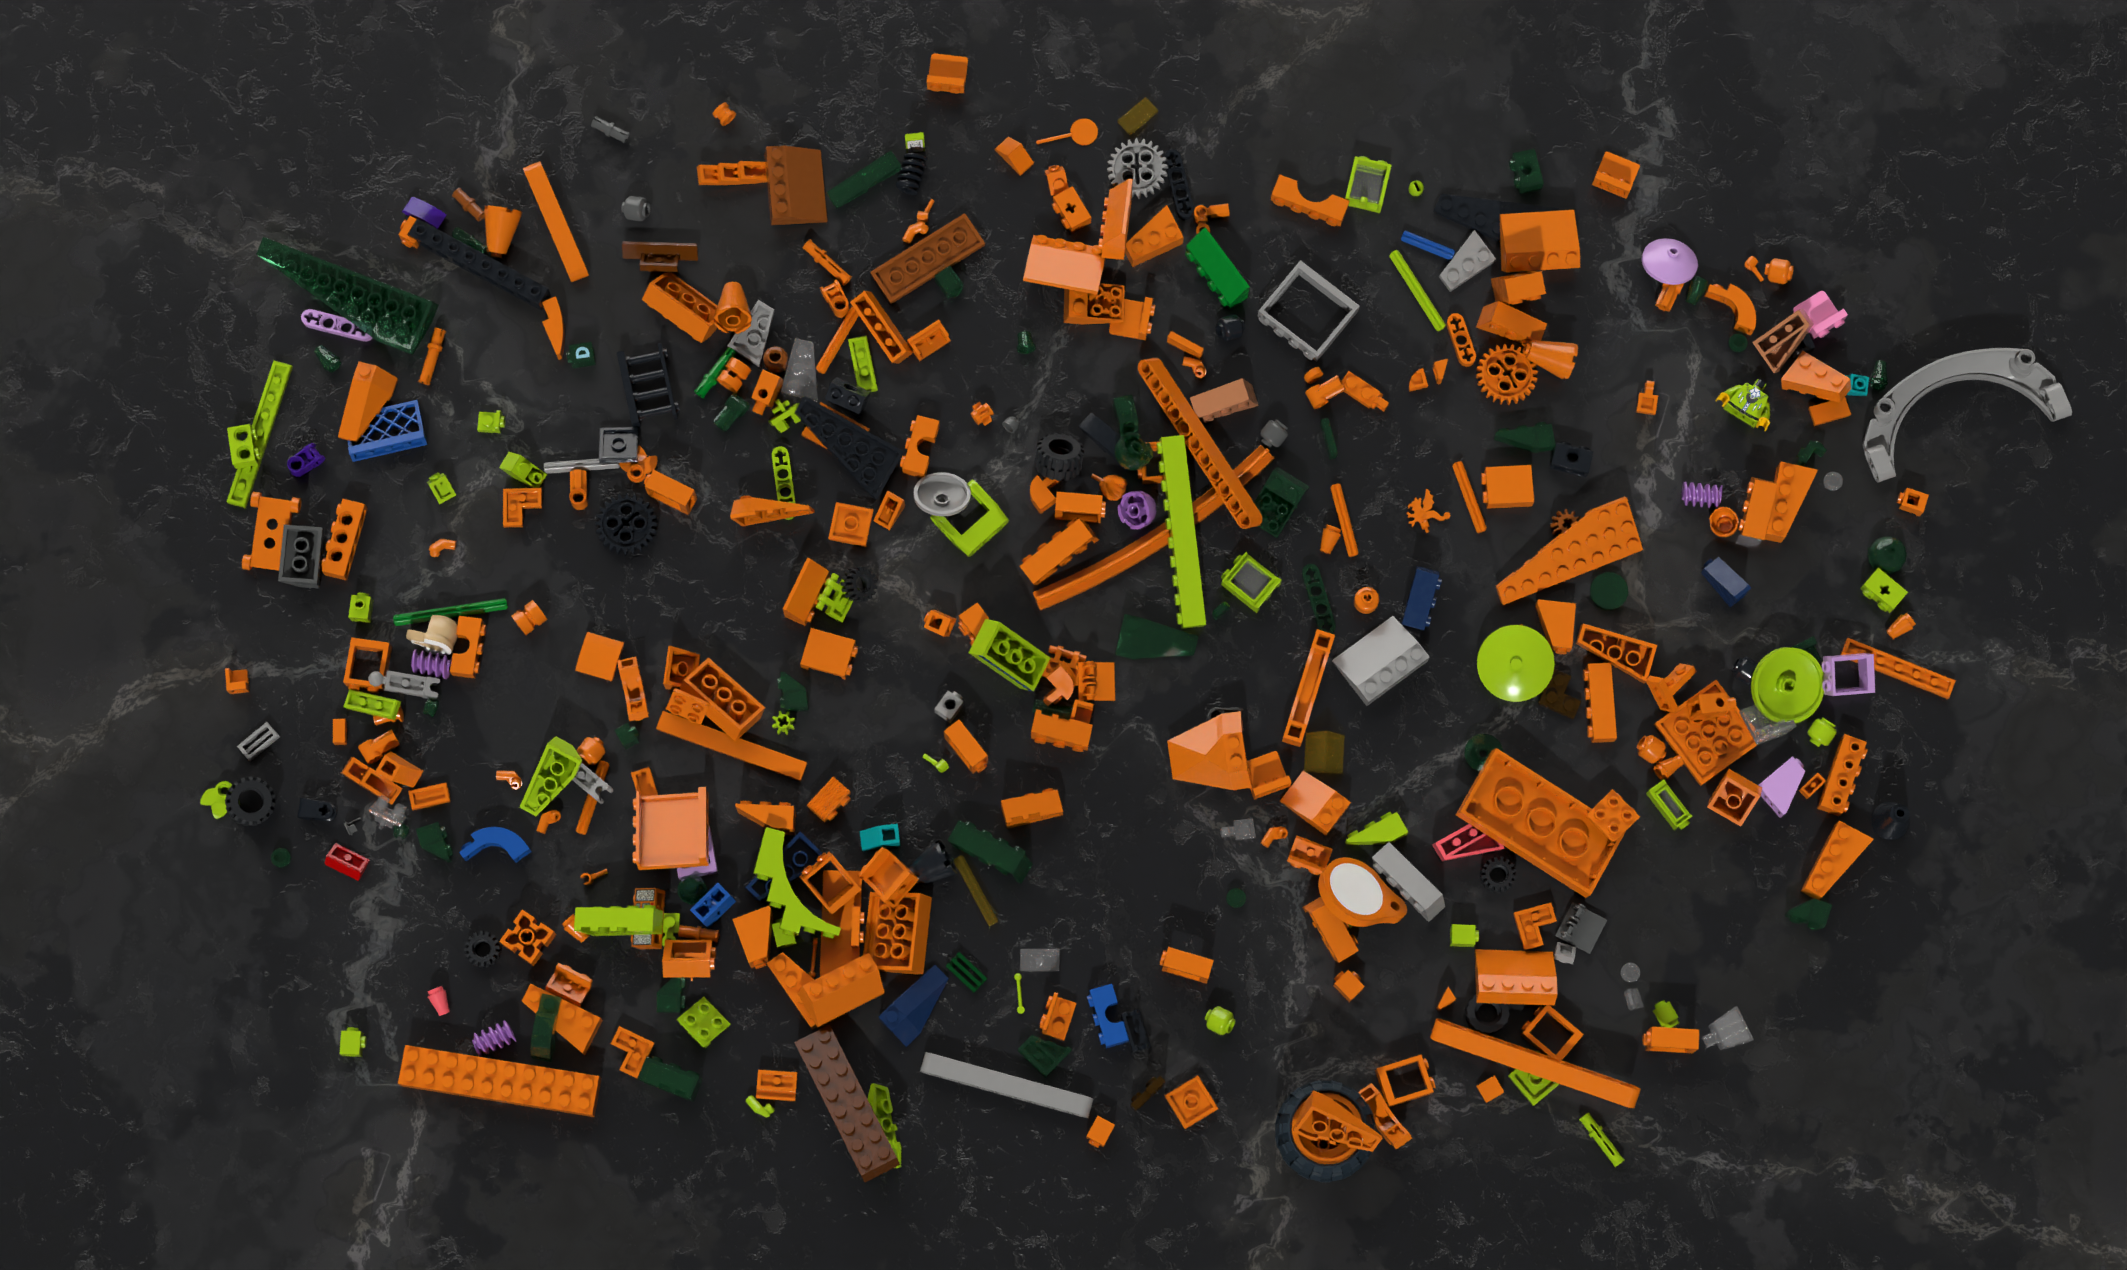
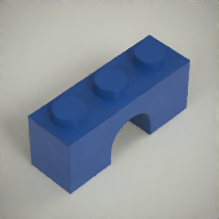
[1087,984,1129,1048]

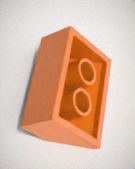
[783,557,830,626]

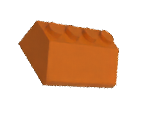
[1098,179,1133,260]
[642,272,717,343]
[798,953,884,1027]

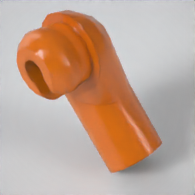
[1182,356,1206,378]
[429,539,457,557]
[496,770,522,790]
[536,810,561,834]
[1260,826,1288,848]

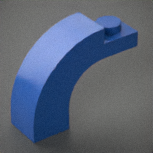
[459,827,532,863]

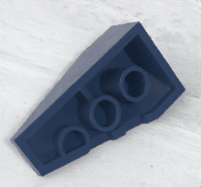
[878,965,949,1047]

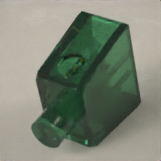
[1112,394,1139,436]

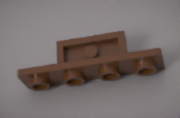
[622,241,698,272]

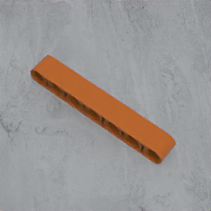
[523,161,589,282]

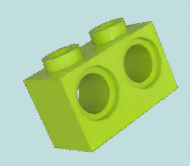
[227,424,261,469]

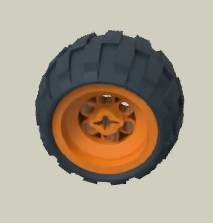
[1275,1080,1376,1182]

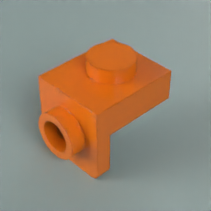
[1045,165,1069,196]
[398,216,419,248]

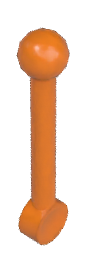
[808,938,818,978]

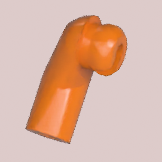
[902,221,929,244]

